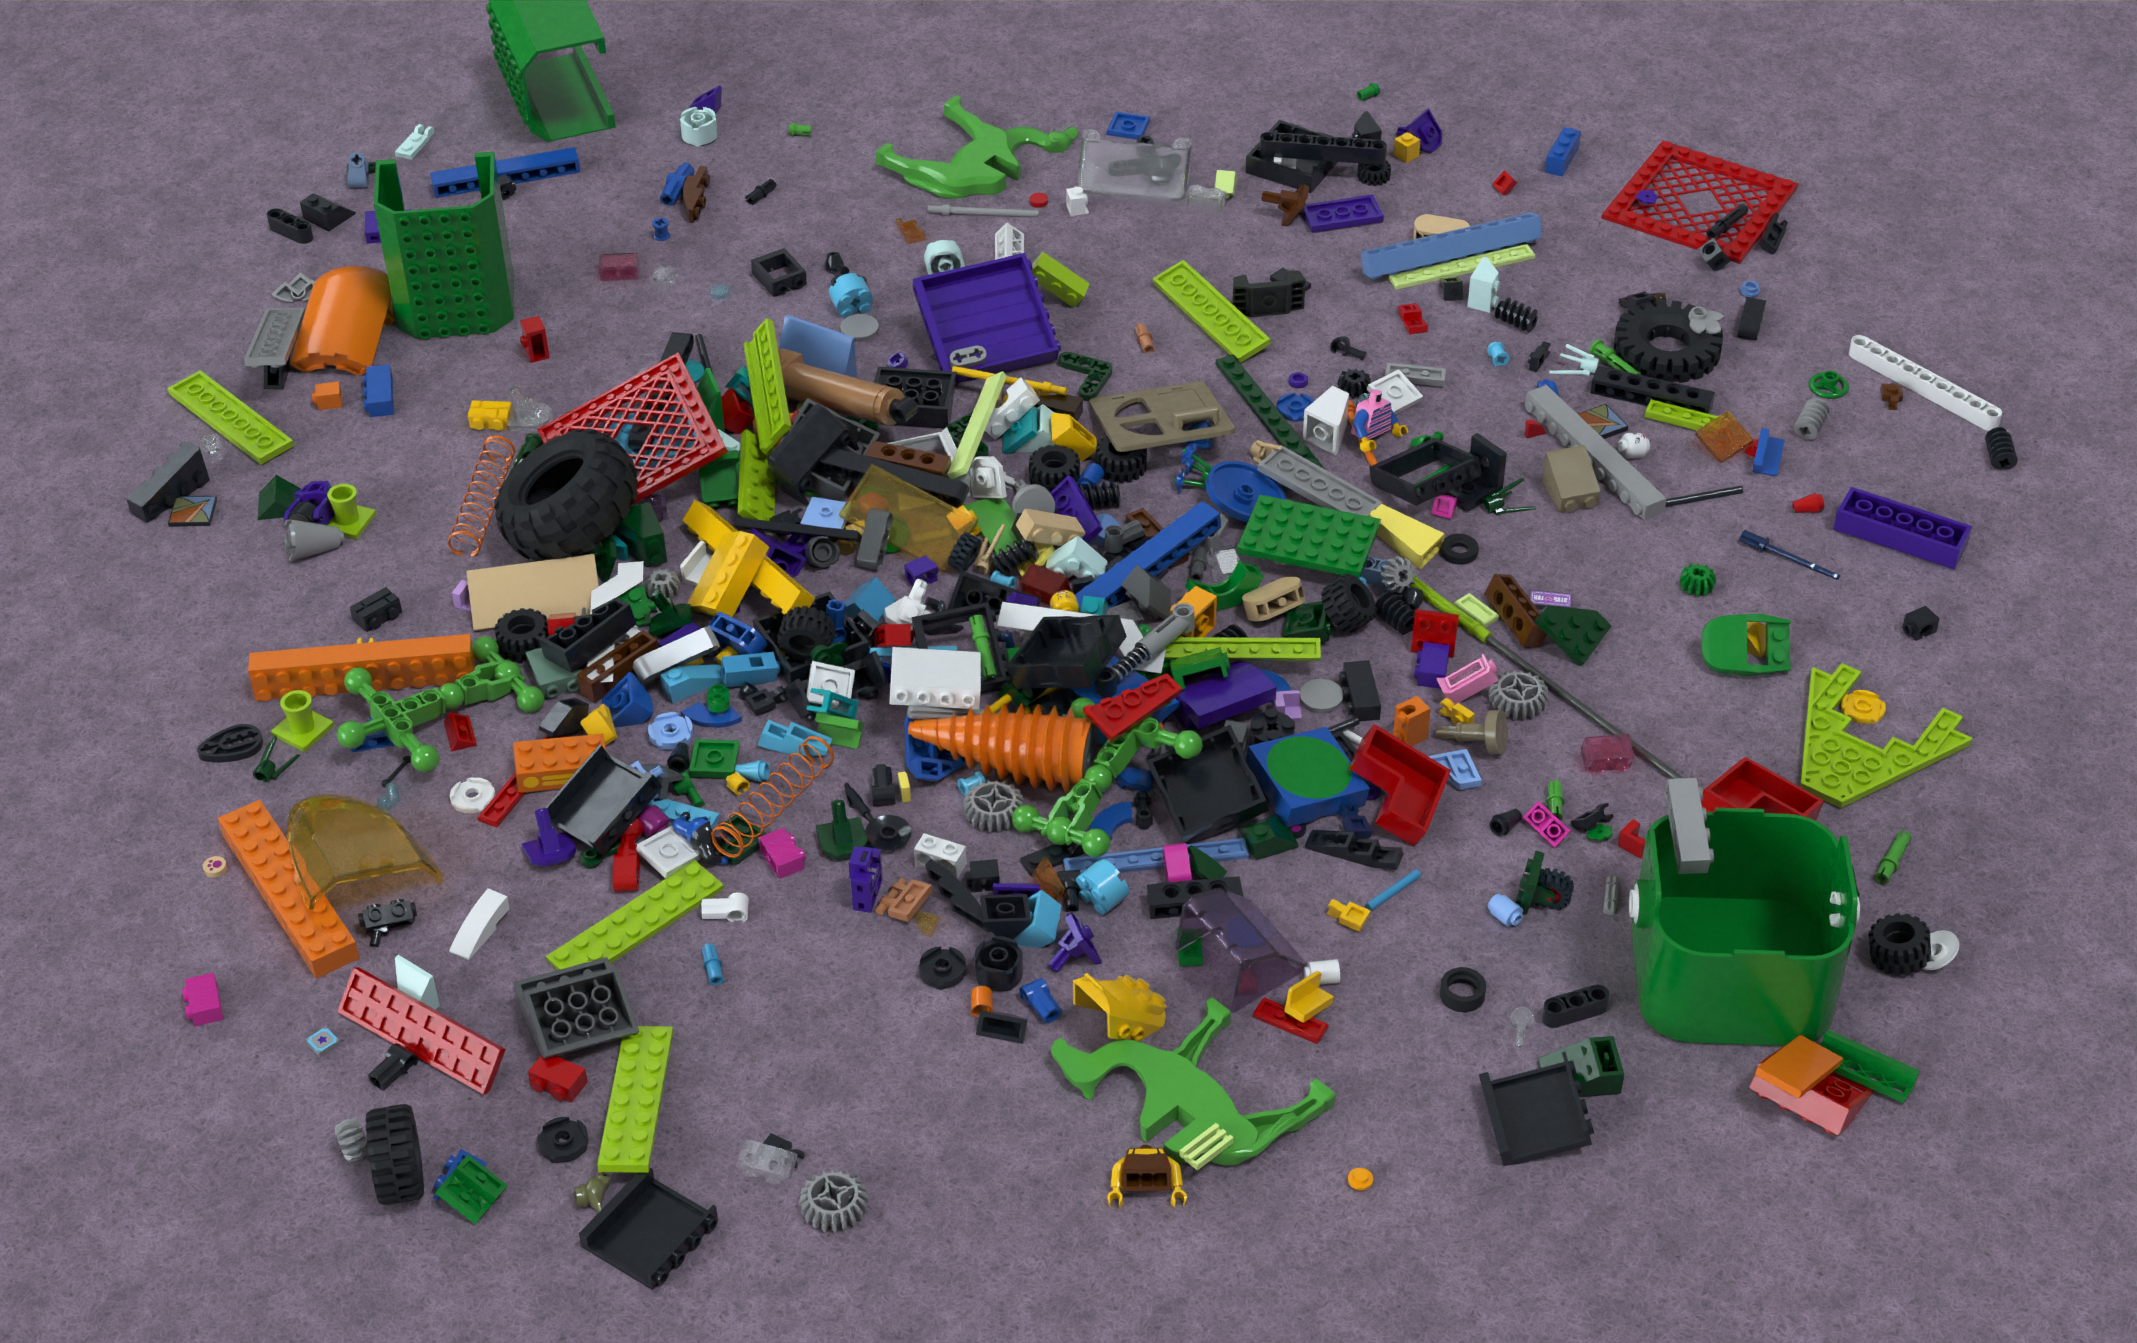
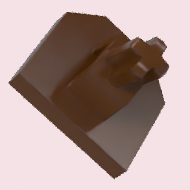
[1261,184,1309,226]

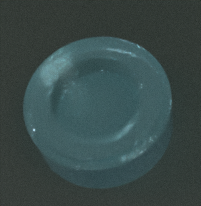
[710,284,729,300]

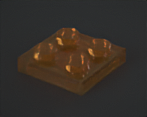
[1695,411,1754,463]

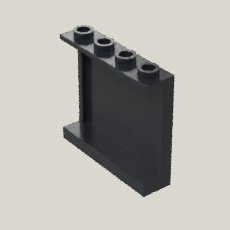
[544,744,662,856]
[1479,1052,1595,1166]
[579,1168,718,1290]

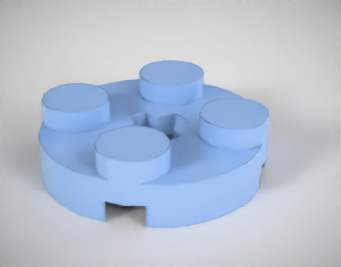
[648,712,693,750]

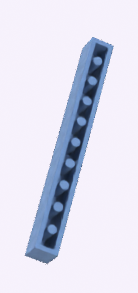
[1361,212,1542,279]

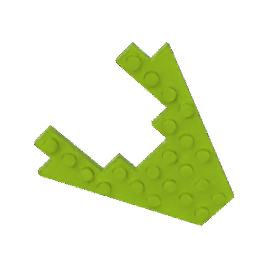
[1800,663,1973,808]

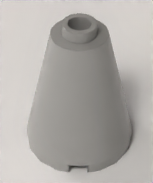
[284,519,344,561]

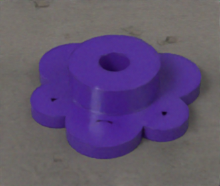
[1636,190,1658,204]

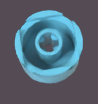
[829,273,873,318]
[1076,859,1129,916]

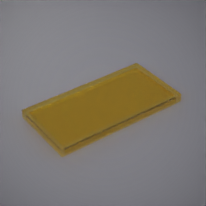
[839,464,978,573]

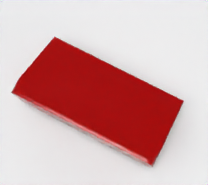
[444,712,477,752]

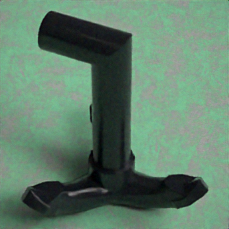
[924,597,964,634]

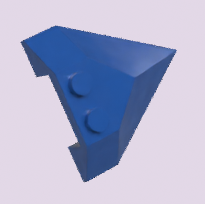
[904,716,966,782]

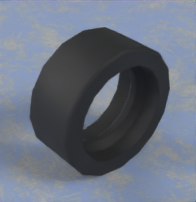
[1440,967,1486,1013]

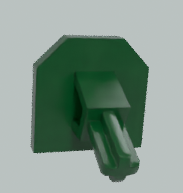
[577,535,617,583]
[650,589,693,637]
[816,799,868,860]

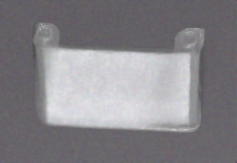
[1077,129,1193,205]

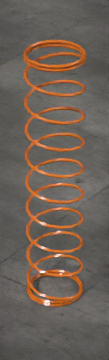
[448,436,515,556]
[711,736,834,858]

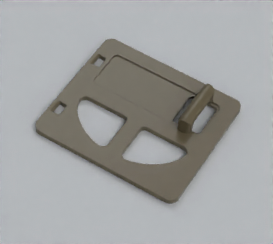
[1089,382,1235,452]

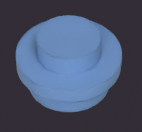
[1740,281,1760,297]

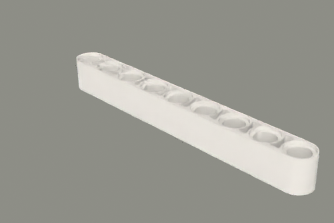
[1849,335,2002,431]

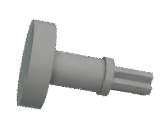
[1012,479,1055,516]

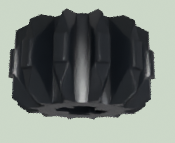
[1337,368,1371,400]

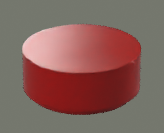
[1030,193,1048,208]

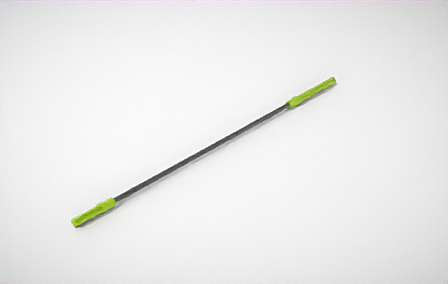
[1409,577,1683,779]

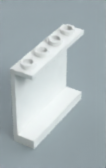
[889,647,981,710]

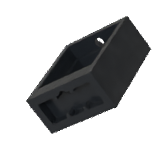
[751,248,807,297]

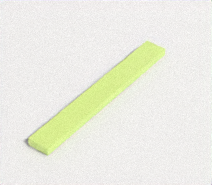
[1388,244,1535,290]
[947,371,1007,479]

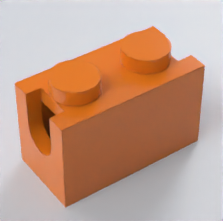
[1393,696,1430,746]

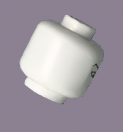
[1618,433,1650,459]

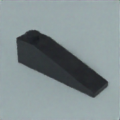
[947,571,1042,615]

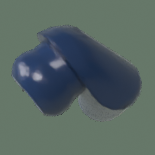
[999,630,1015,649]

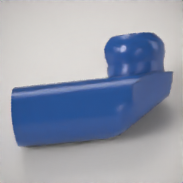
[1537,379,1559,396]

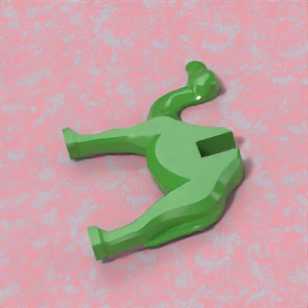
[875,95,1079,199]
[1051,997,1336,1165]

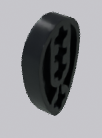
[197,724,263,763]

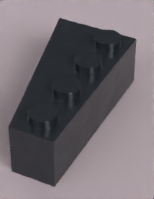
[126,440,210,523]
[538,597,637,673]

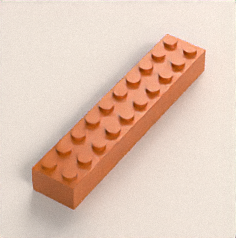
[248,634,476,701]
[218,799,360,979]

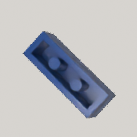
[1545,127,1581,177]
[363,364,394,417]

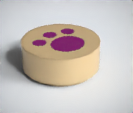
[203,856,227,878]

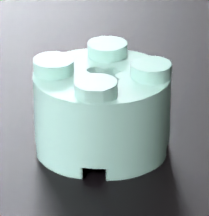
[680,107,718,147]
[924,240,965,275]

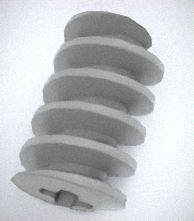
[1794,398,1830,441]

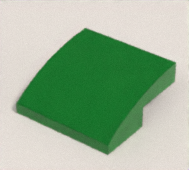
[435,1155,508,1224]

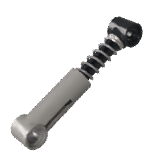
[1094,603,1195,698]

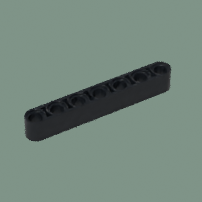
[1260,132,1387,165]

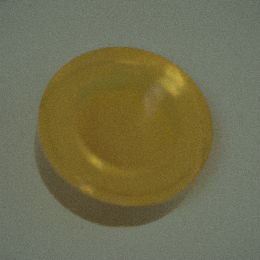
[835,540,855,556]

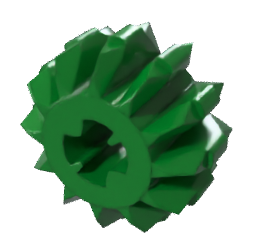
[1679,563,1716,598]

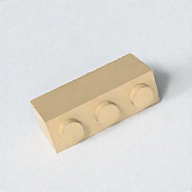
[1016,508,1086,546]

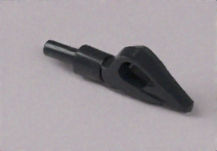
[844,783,874,822]

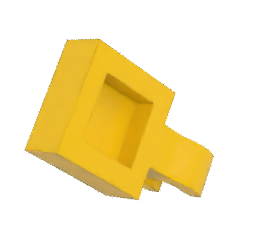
[1326,899,1371,932]

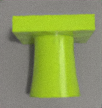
[327,484,377,540]
[270,690,335,752]

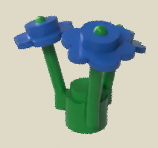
[1174,443,1213,493]

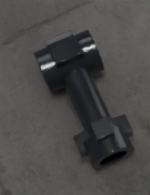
[1134,791,1153,830]

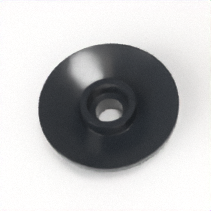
[866,815,912,850]

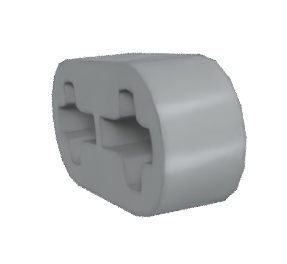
[950,346,986,368]

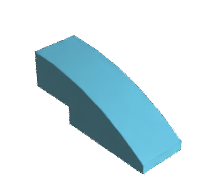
[758,719,832,756]

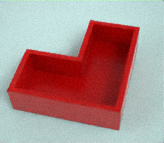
[1349,724,1451,847]
[1701,757,1824,821]

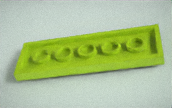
[737,429,776,534]

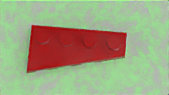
[1083,673,1182,742]

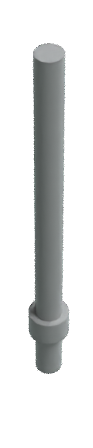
[928,204,1039,217]

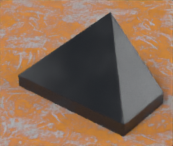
[976,1011,1028,1044]

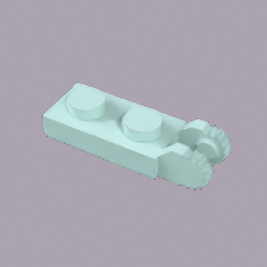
[395,124,435,160]

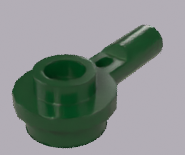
[579,842,621,869]

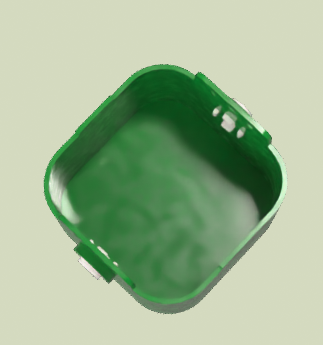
[1629,808,1860,1046]

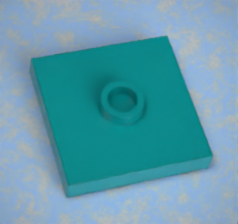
[1003,406,1037,454]

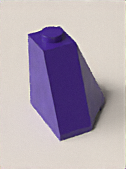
[750,528,807,578]

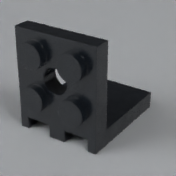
[1443,433,1507,511]

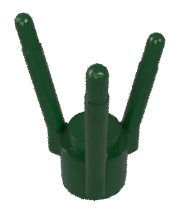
[1483,478,1536,515]
[253,736,300,782]

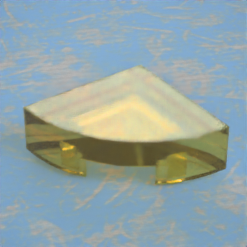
[916,911,940,936]

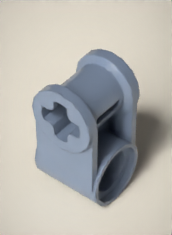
[348,152,369,188]

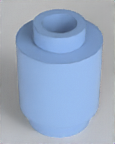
[1488,894,1523,927]

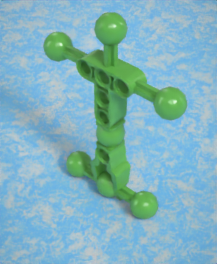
[337,636,545,773]
[1012,698,1203,857]

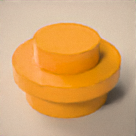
[1348,1168,1373,1191]

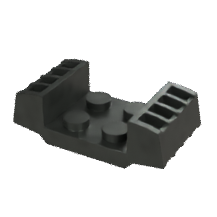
[1232,270,1306,318]

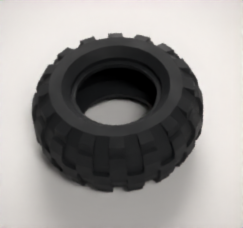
[494,428,639,562]

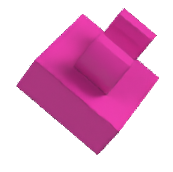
[1431,494,1457,519]

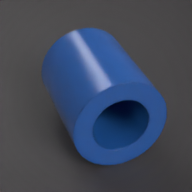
[1077,463,1105,489]

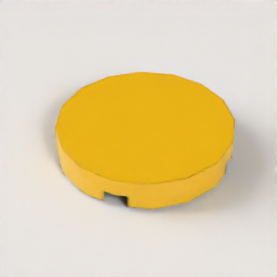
[1841,690,1886,724]

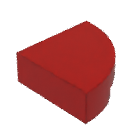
[1524,420,1546,439]

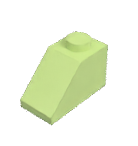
[1214,170,1238,199]

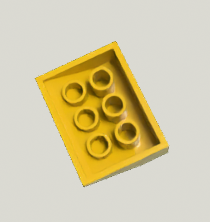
[687,531,769,617]

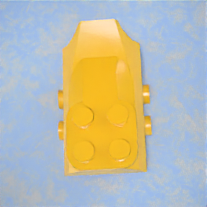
[1073,973,1167,1042]

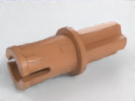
[1135,322,1155,354]

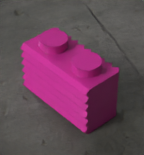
[758,827,806,879]
[182,972,224,1026]

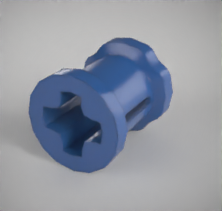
[652,218,670,241]

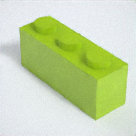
[1031,252,1090,307]

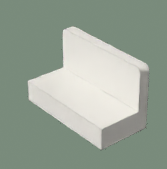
[680,541,713,587]

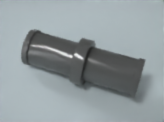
[1190,546,1207,582]

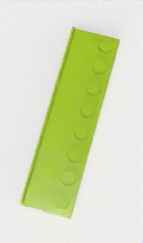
[744,318,791,455]

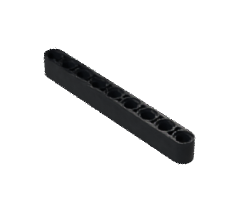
[628,332,694,451]
[812,447,970,509]

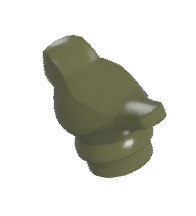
[574,1172,611,1213]

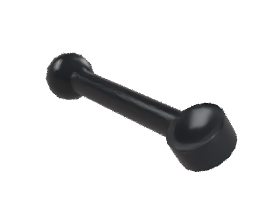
[381,756,411,788]

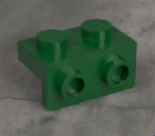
[997,679,1047,708]

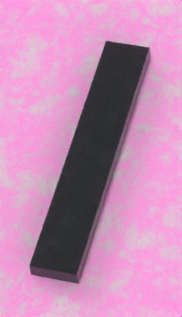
[734,518,862,542]

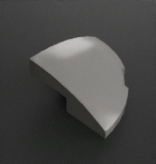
[271,272,315,303]

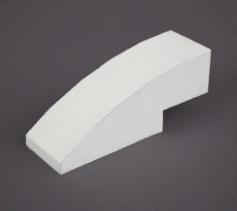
[449,888,510,960]

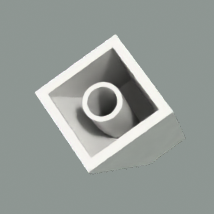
[1303,386,1349,455]

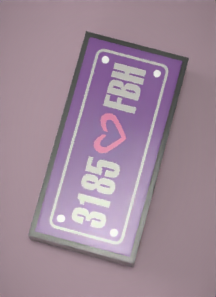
[1529,590,1573,610]

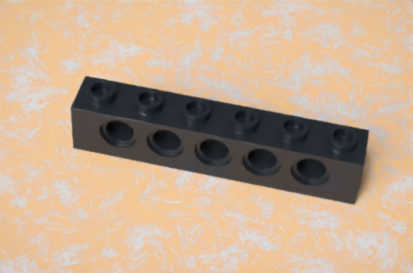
[1590,366,1715,414]

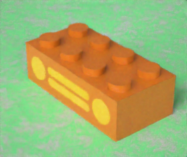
[513,734,606,792]

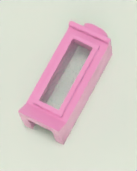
[1436,654,1499,704]

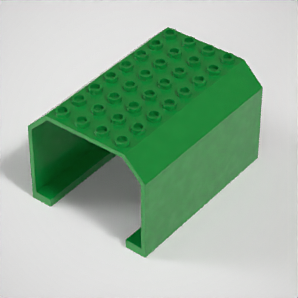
[486,0,616,142]
[374,151,514,339]

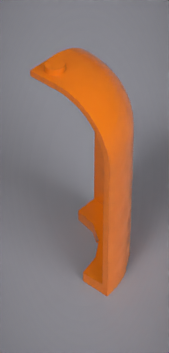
[290,265,391,376]

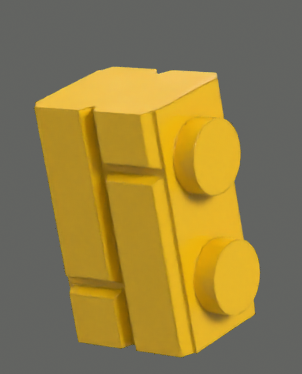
[468,400,514,431]

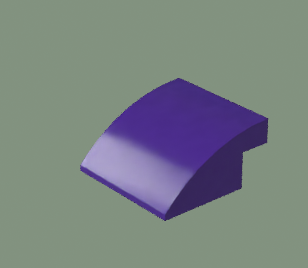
[1172,661,1277,731]

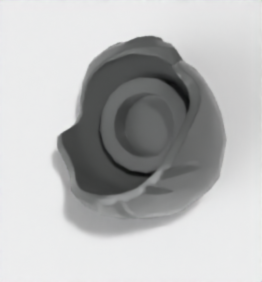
[805,536,841,568]

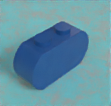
[706,612,767,655]

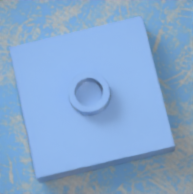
[800,497,852,529]

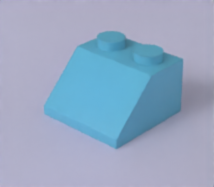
[1013,890,1062,948]

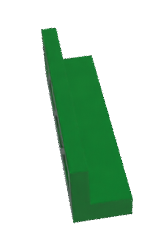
[1821,1030,1920,1103]

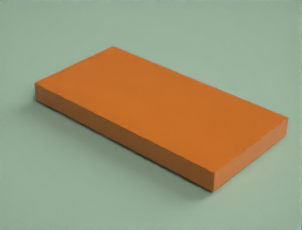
[1755,1035,1843,1099]

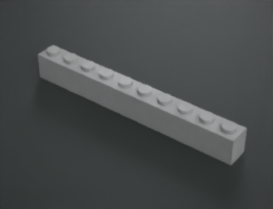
[1525,385,1667,520]

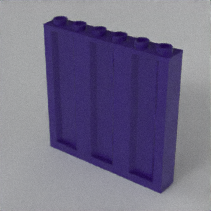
[913,253,1061,383]

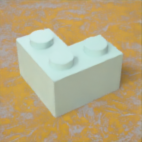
[1045,536,1107,583]

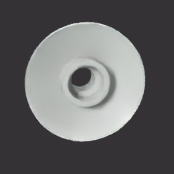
[1922,930,1959,970]

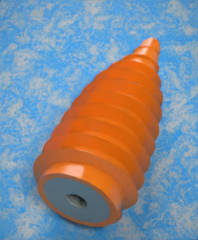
[908,703,1097,794]

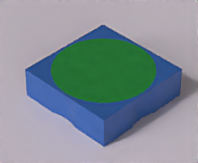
[1245,727,1370,828]

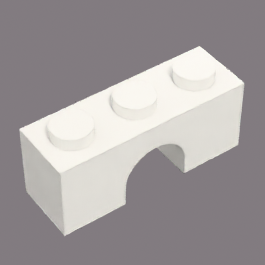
[985,378,1040,440]

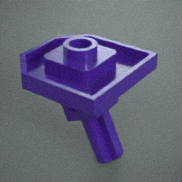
[1396,109,1442,153]
[521,808,576,866]
[1048,912,1102,972]

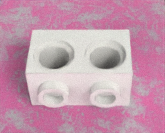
[914,833,967,878]

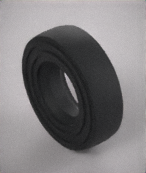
[1441,534,1479,565]

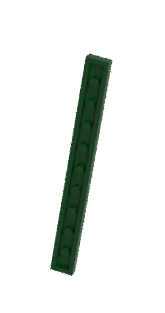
[1216,355,1325,469]

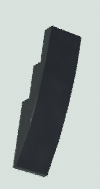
[1305,830,1404,870]
[925,859,990,932]

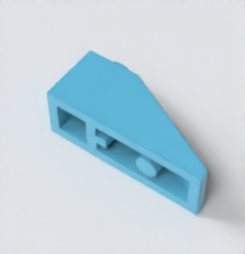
[660,665,723,704]

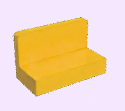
[1284,971,1334,1023]

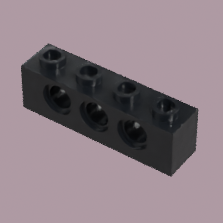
[1147,876,1244,919]

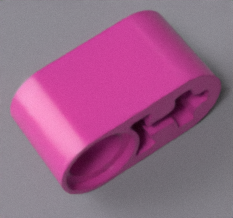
[1162,843,1192,883]

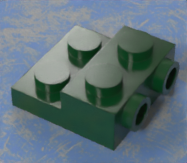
[1282,601,1334,643]

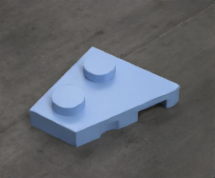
[1429,749,1481,790]

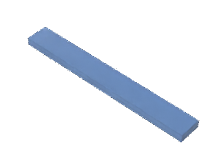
[1063,838,1249,873]

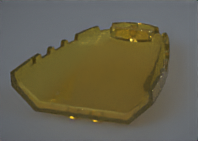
[287,793,444,910]

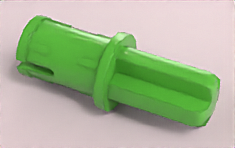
[1546,780,1564,821]

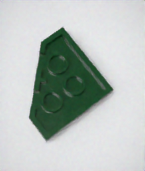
[1534,605,1612,666]

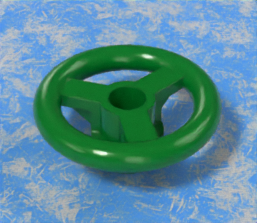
[1809,370,1849,399]

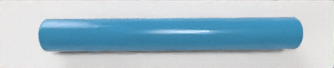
[1365,869,1421,911]

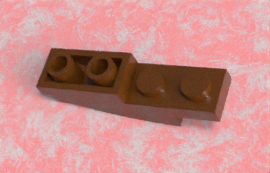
[683,166,710,223]

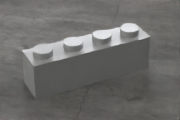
[1665,778,1714,874]

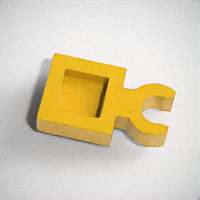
[1439,698,1475,726]

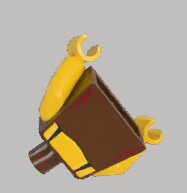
[1107,1145,1187,1208]

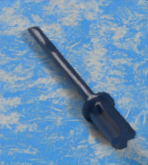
[1739,530,1840,580]

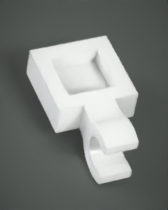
[899,586,927,623]

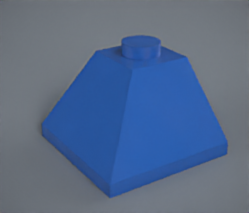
[602,672,654,728]

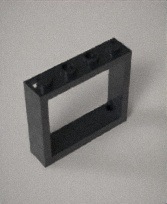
[1369,438,1482,506]
[912,602,1010,694]

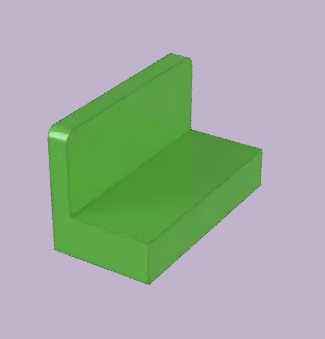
[815,713,864,749]

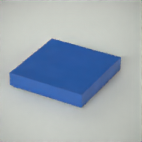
[1106,112,1150,140]

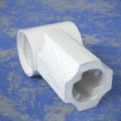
[701,892,749,922]

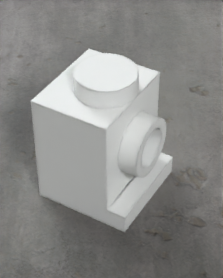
[1066,187,1089,216]

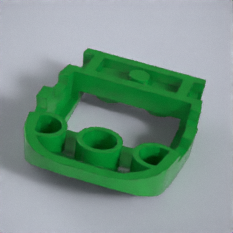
[1701,613,1791,676]

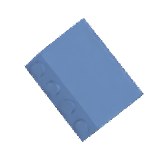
[779,315,857,378]

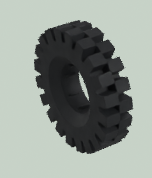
[1614,300,1723,383]

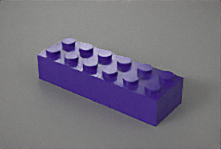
[1833,487,1972,570]

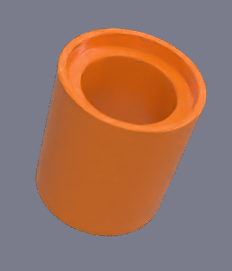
[971,986,993,1017]

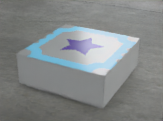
[305,1027,340,1057]

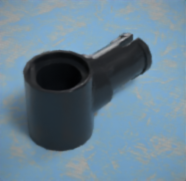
[1057,870,1081,912]

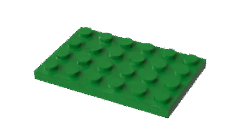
[1237,495,1381,579]

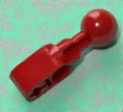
[613,816,643,893]

